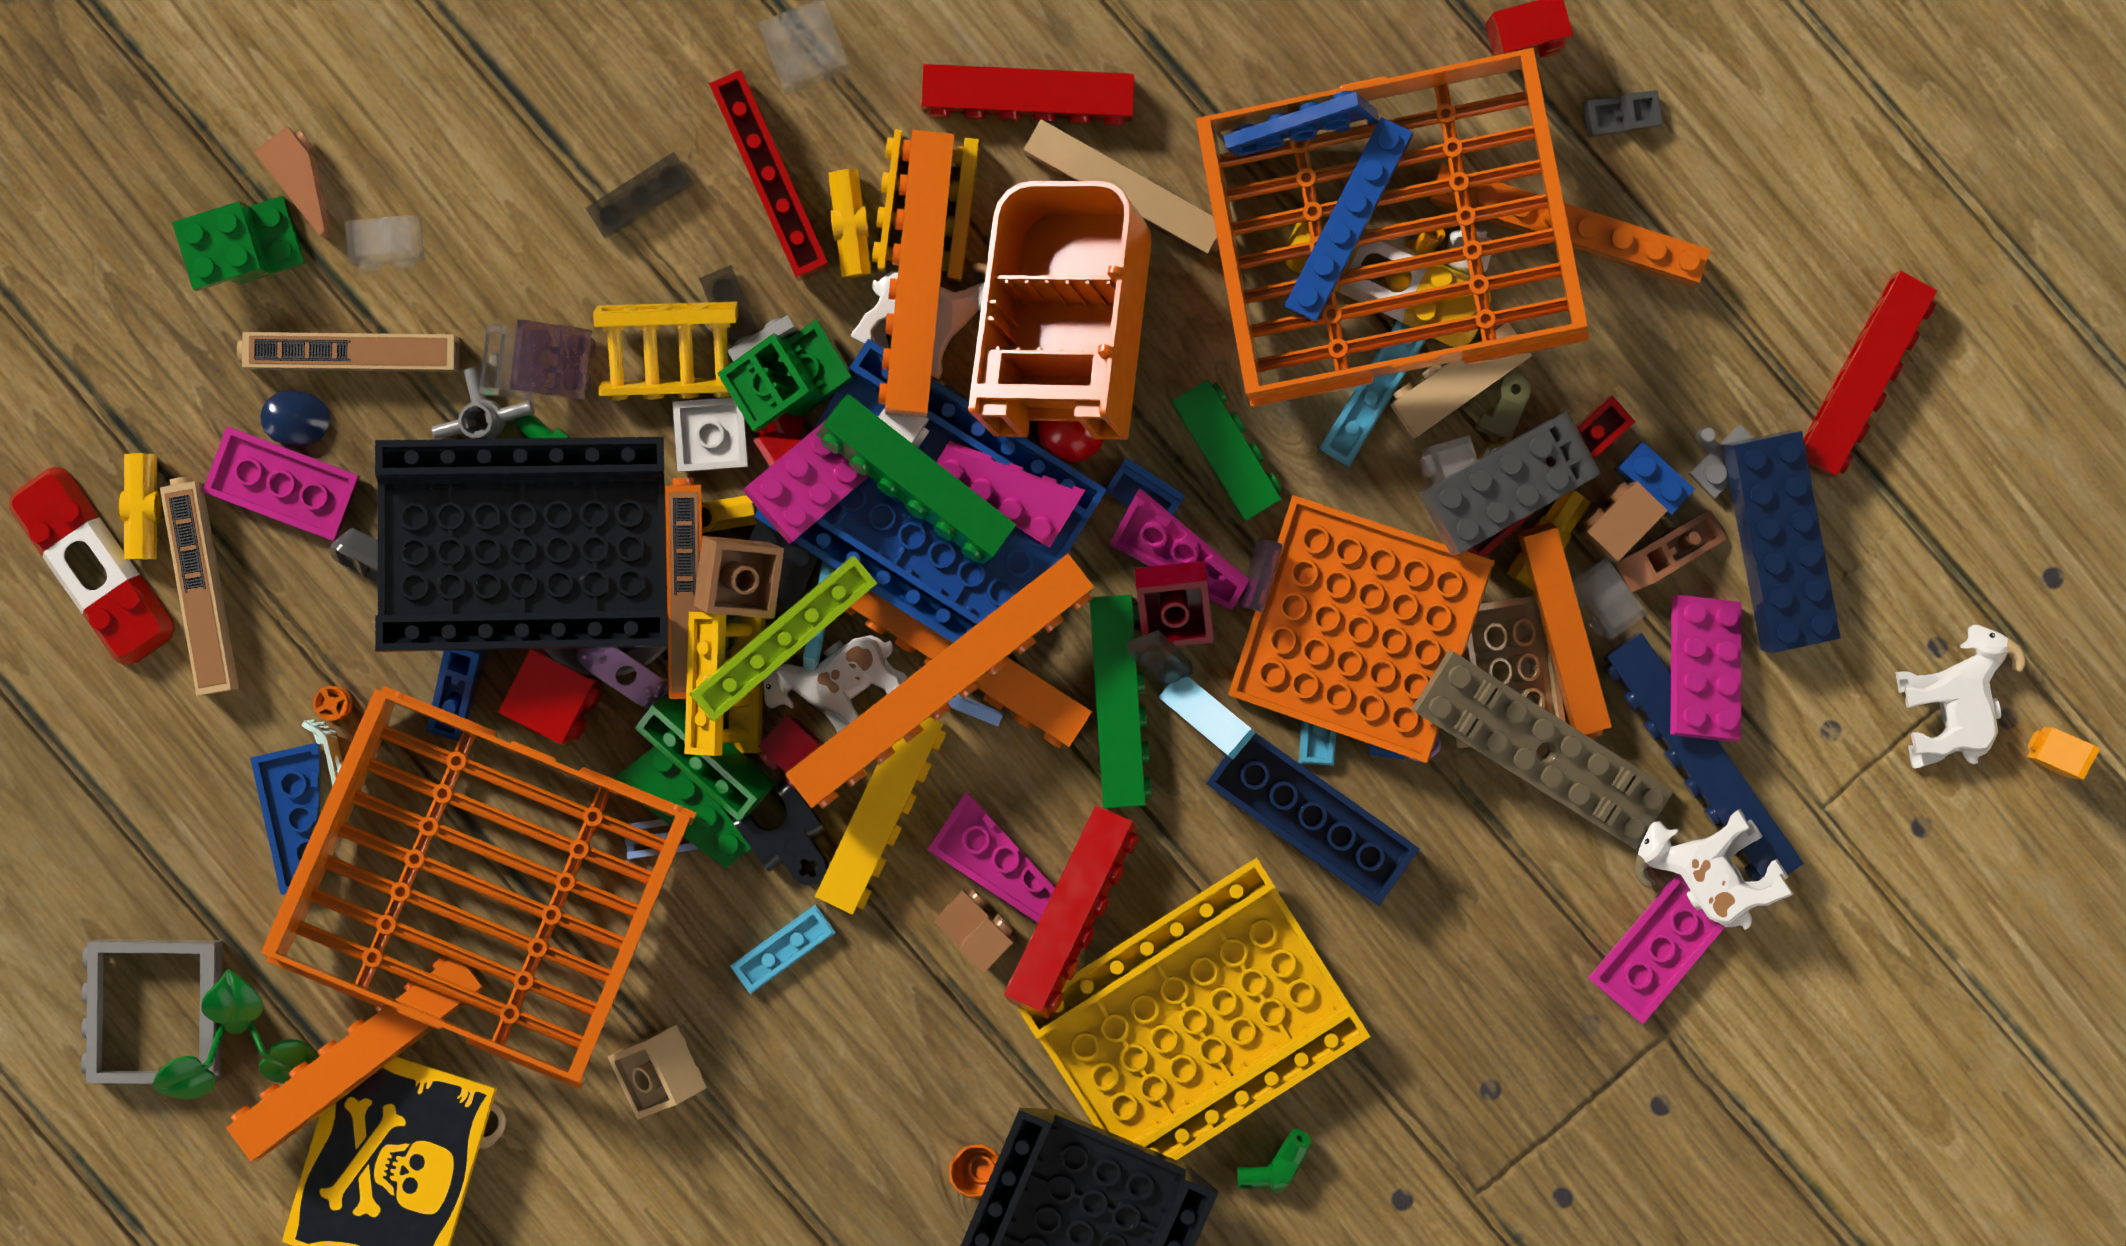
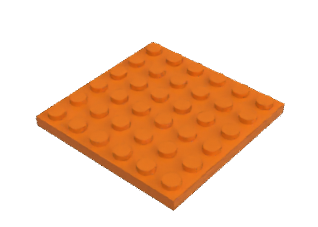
[1228,495,1495,763]

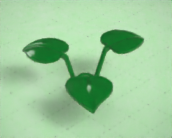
[153,969,319,1099]

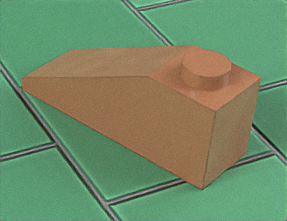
[254,126,332,239]
[1615,509,1727,593]

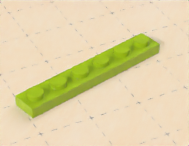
[689,556,877,722]

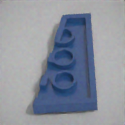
[1224,91,1380,157]
[250,743,321,895]

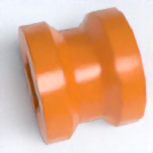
[313,686,353,721]

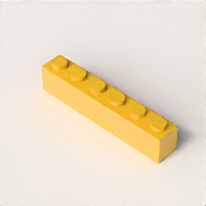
[815,716,947,915]

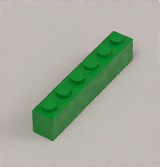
[815,394,1016,564]
[1089,594,1152,808]

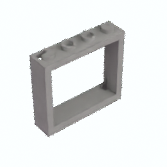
[81,939,223,1084]

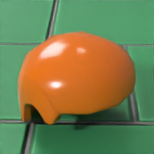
[949,1144,999,1198]

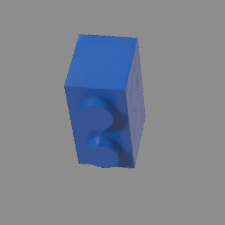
[1613,442,1695,517]

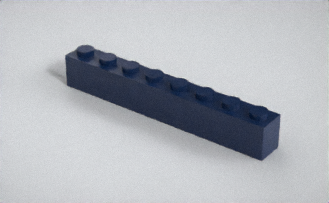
[1602,633,1804,881]

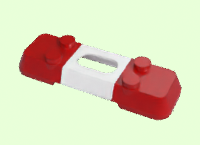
[9,467,175,665]

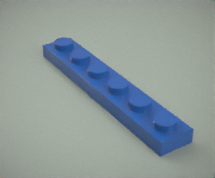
[1284,117,1413,324]

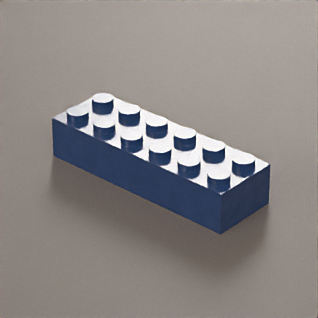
[1722,430,1841,653]
[1204,732,1420,906]

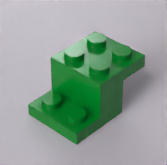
[172,196,306,291]
[717,319,856,433]

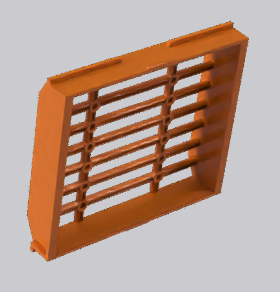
[1195,48,1589,408]
[261,686,697,1090]

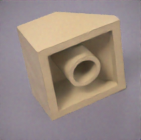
[607,1025,707,1120]

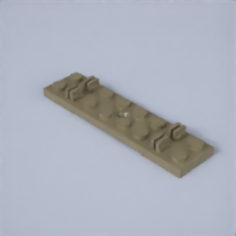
[1411,649,1674,850]

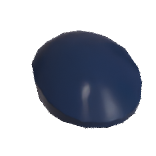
[260,390,330,446]

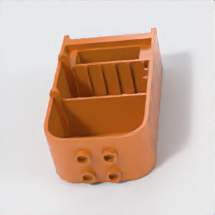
[968,181,1152,440]

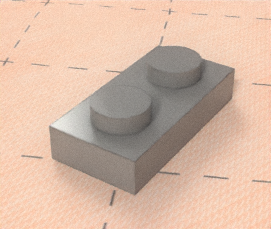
[727,315,798,361]

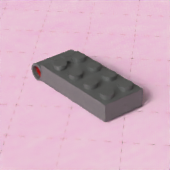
[1418,410,1601,556]

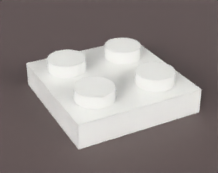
[672,397,749,472]

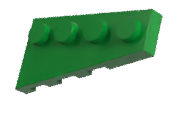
[613,746,751,869]

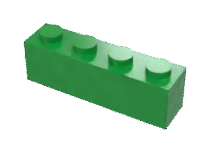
[1171,379,1283,522]
[635,693,776,822]

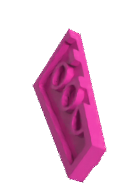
[937,441,1085,548]
[1109,488,1249,611]
[927,791,1055,923]

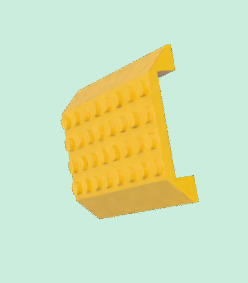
[1018,857,1371,1160]

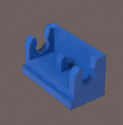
[1106,458,1185,515]

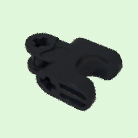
[732,778,828,885]

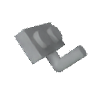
[1688,425,1753,499]

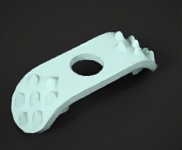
[302,719,343,786]

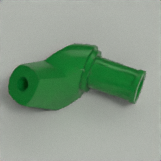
[1237,1128,1311,1194]

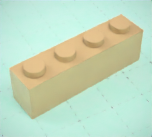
[1390,323,1532,439]

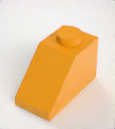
[2027,727,2100,780]

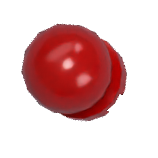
[1037,421,1105,463]

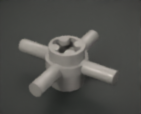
[432,367,535,440]

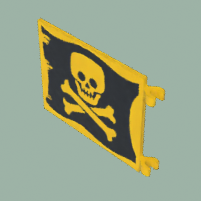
[282,1056,497,1246]

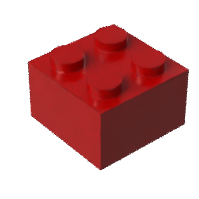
[1485,0,1573,58]

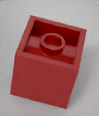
[498,649,604,745]

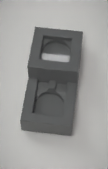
[1582,90,1663,137]

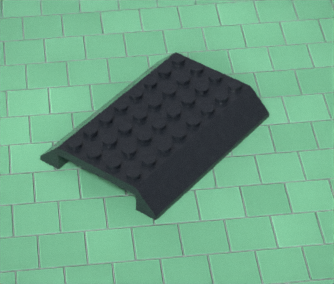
[375,437,668,652]
[960,1107,1218,1246]

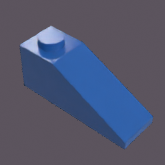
[426,650,488,741]

